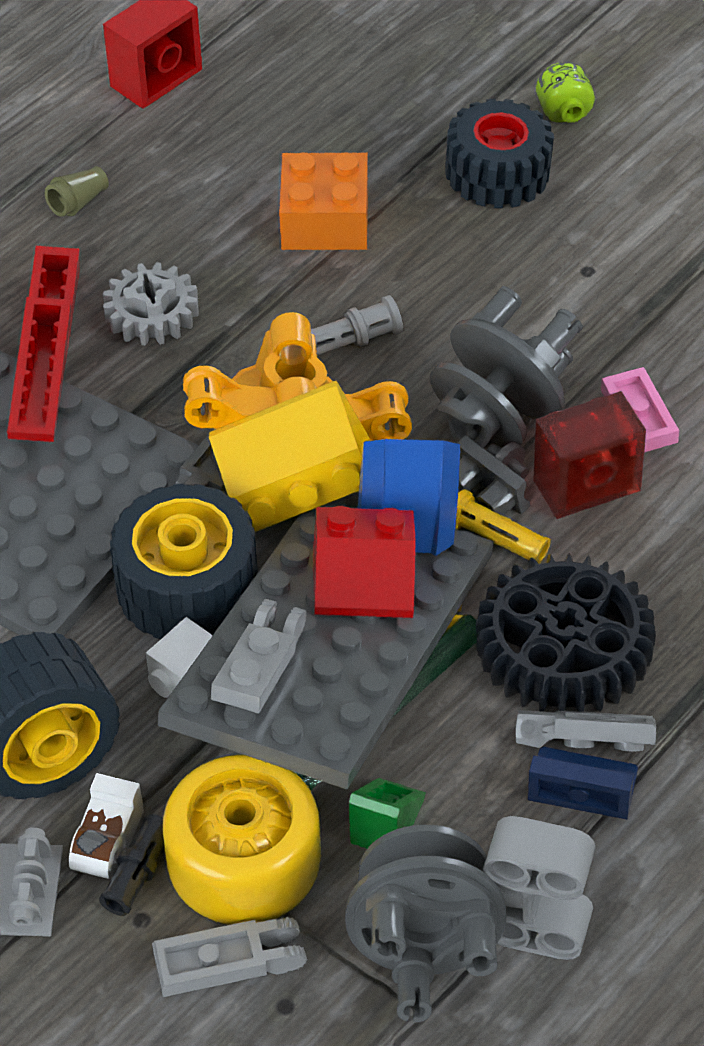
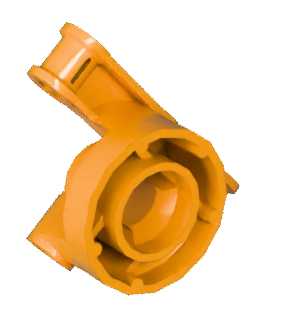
[183,312,412,441]

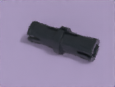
[99,814,165,916]

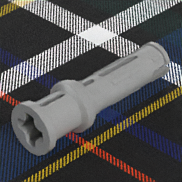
[311,295,403,356]

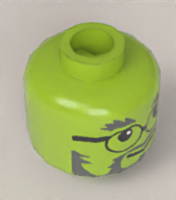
[536,63,595,123]

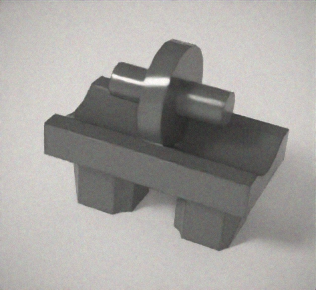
[457,435,531,515]

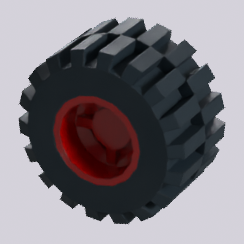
[445,98,554,208]

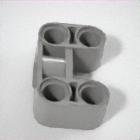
[483,816,596,960]

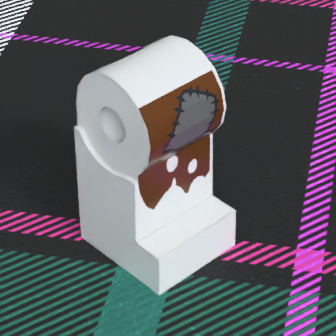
[69,773,144,879]

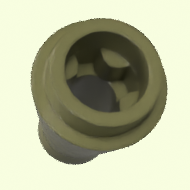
[45,166,109,217]

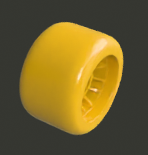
[163,754,321,925]

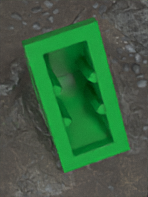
[349,778,426,849]

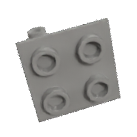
[0,828,63,936]

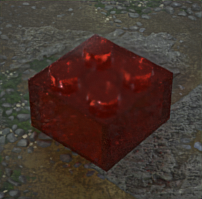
[533,391,646,519]

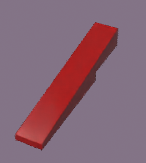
[7,246,80,442]

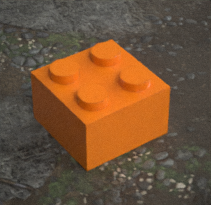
[279,152,368,250]

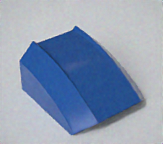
[357,439,460,556]

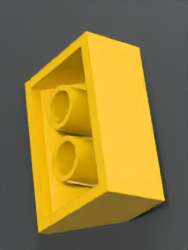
[209,380,371,532]

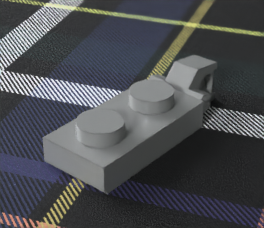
[516,710,656,751]

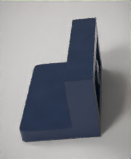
[528,747,638,820]

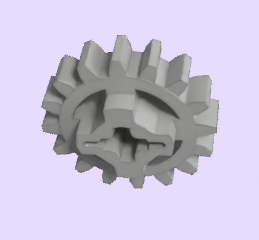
[103,262,199,346]

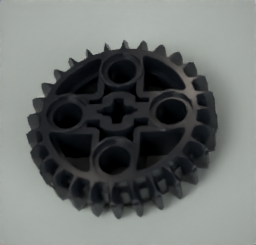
[475,553,656,712]

